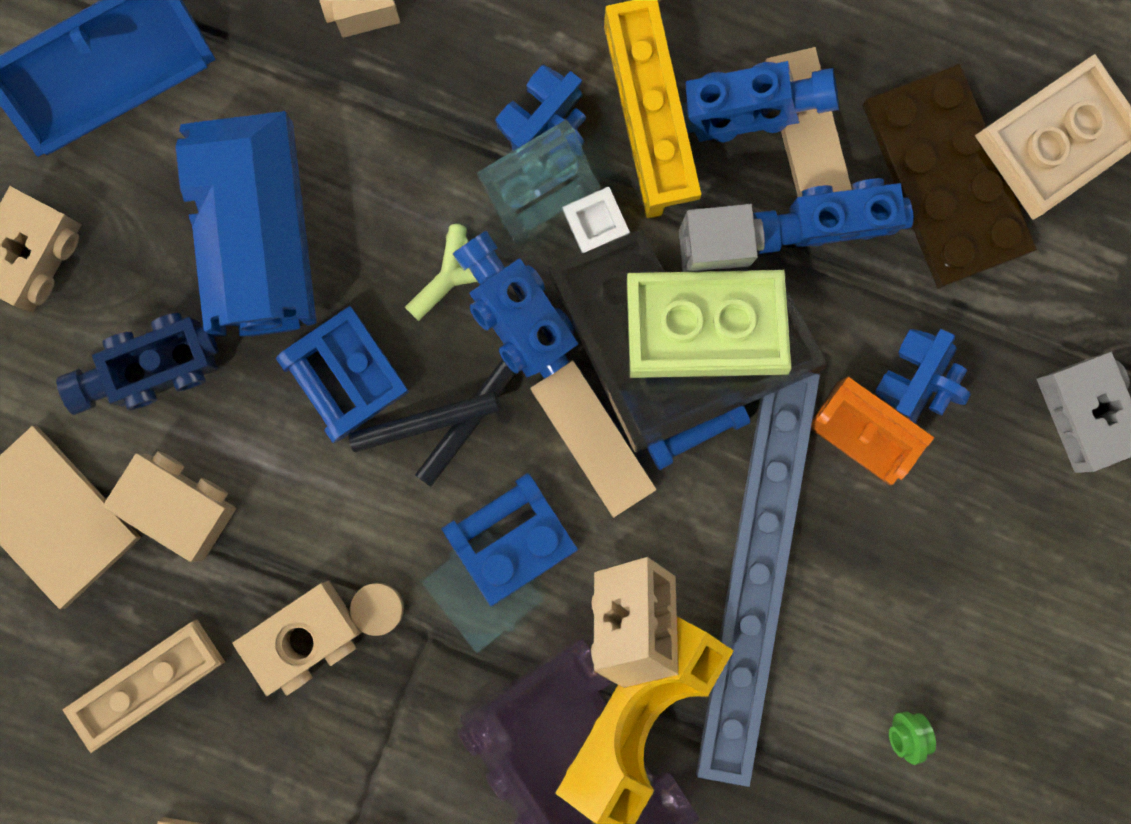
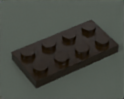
[862,64,1037,289]

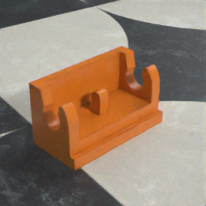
[811,377,934,485]

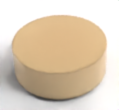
[350,583,404,636]

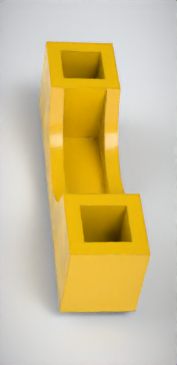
[556,616,734,824]

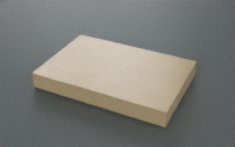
[975,54,1131,220]
[0,426,142,609]

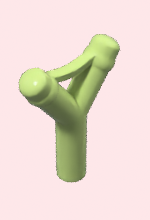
[405,224,478,321]

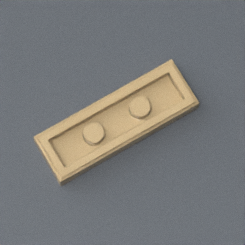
[765,47,852,197]
[530,361,656,518]
[63,620,225,753]

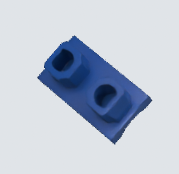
[496,64,586,164]
[875,329,971,424]

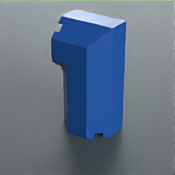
[176,111,317,336]

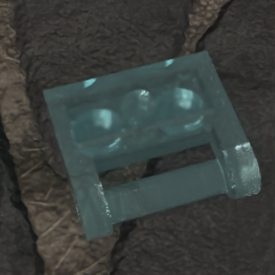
[477,120,601,245]

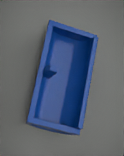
[0,0,216,157]

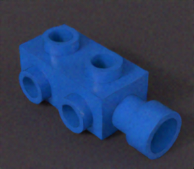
[681,61,839,142]
[753,178,913,254]
[453,231,578,379]

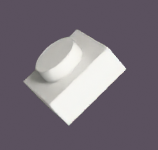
[562,187,630,257]

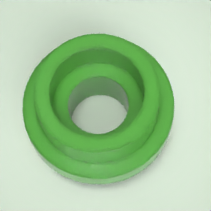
[889,711,936,765]

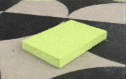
[627,270,791,378]

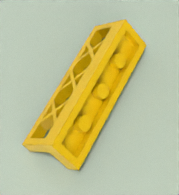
[604,0,701,219]

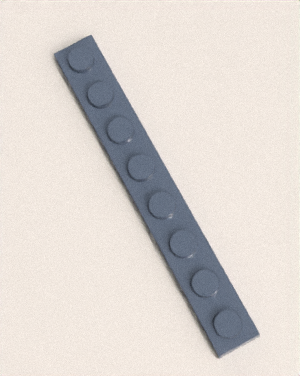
[696,370,820,787]

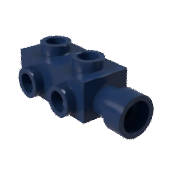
[56,313,219,415]

